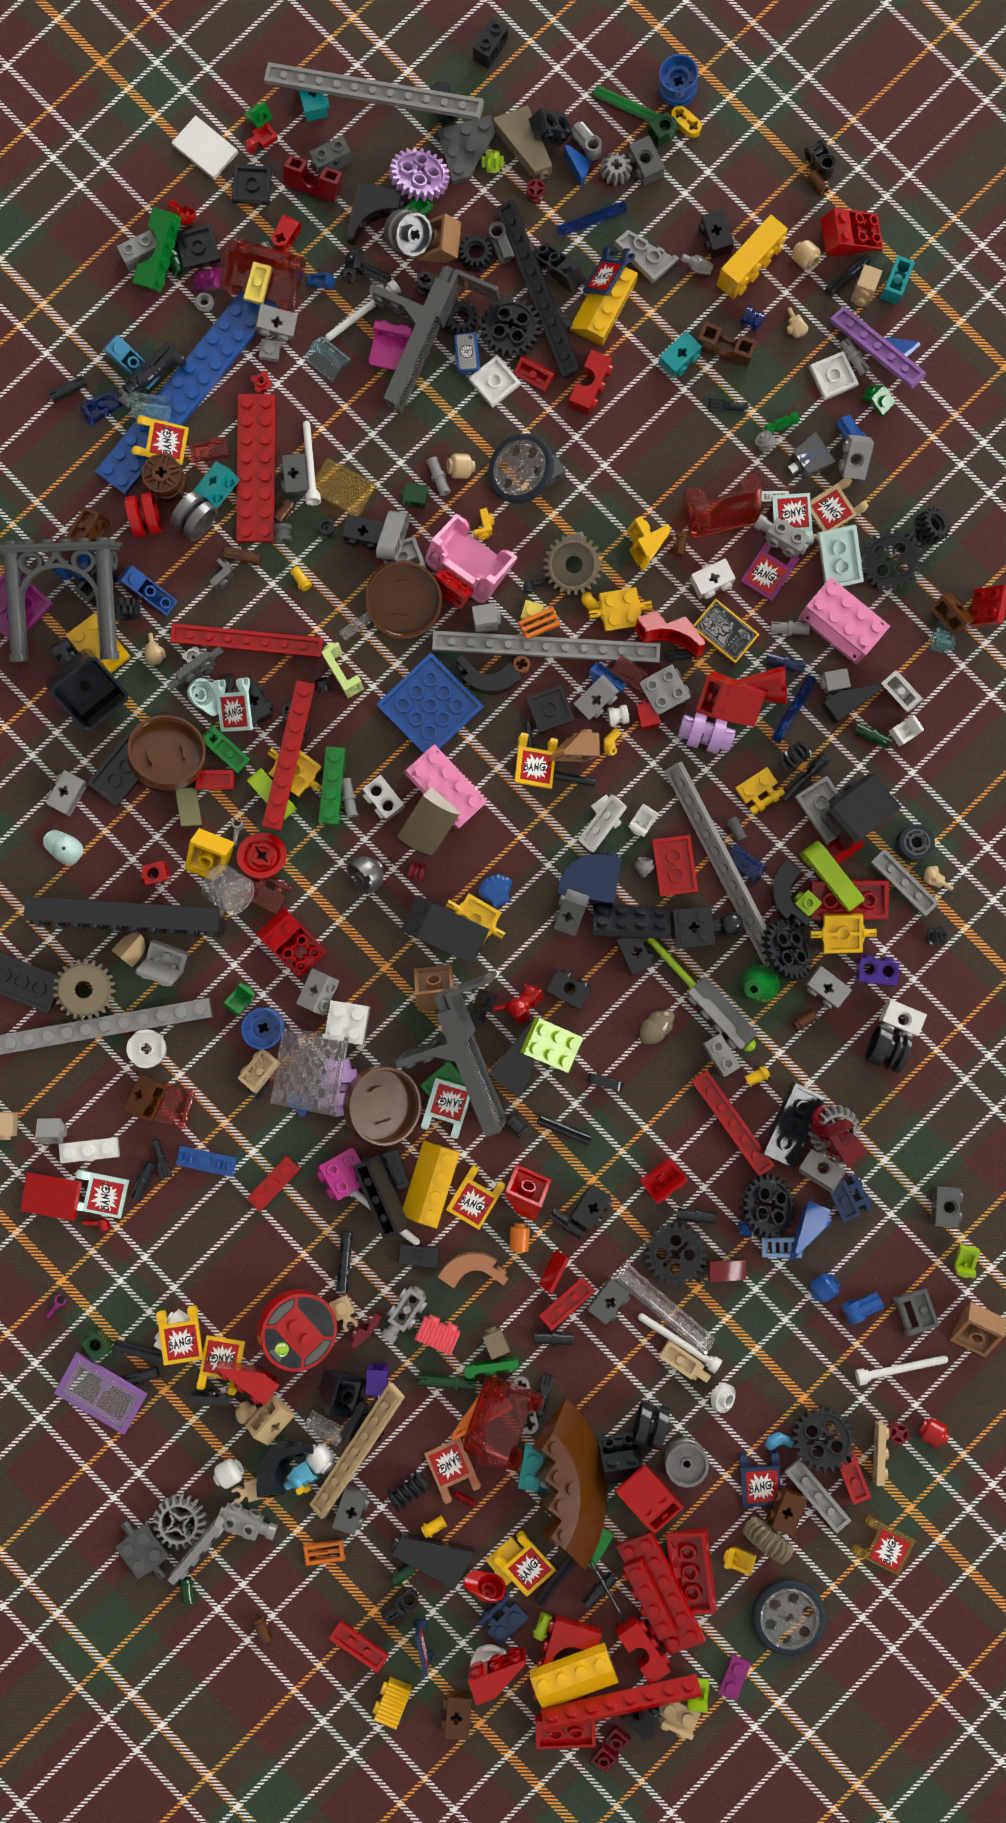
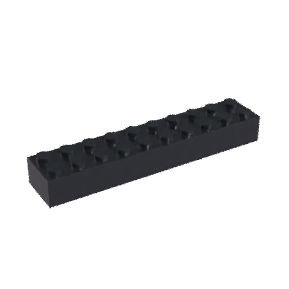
[23,896,226,938]

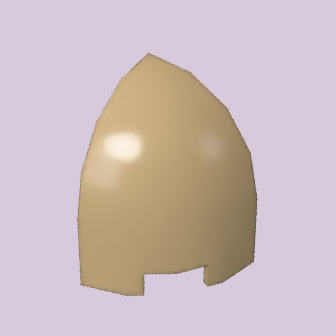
[111,933,145,967]

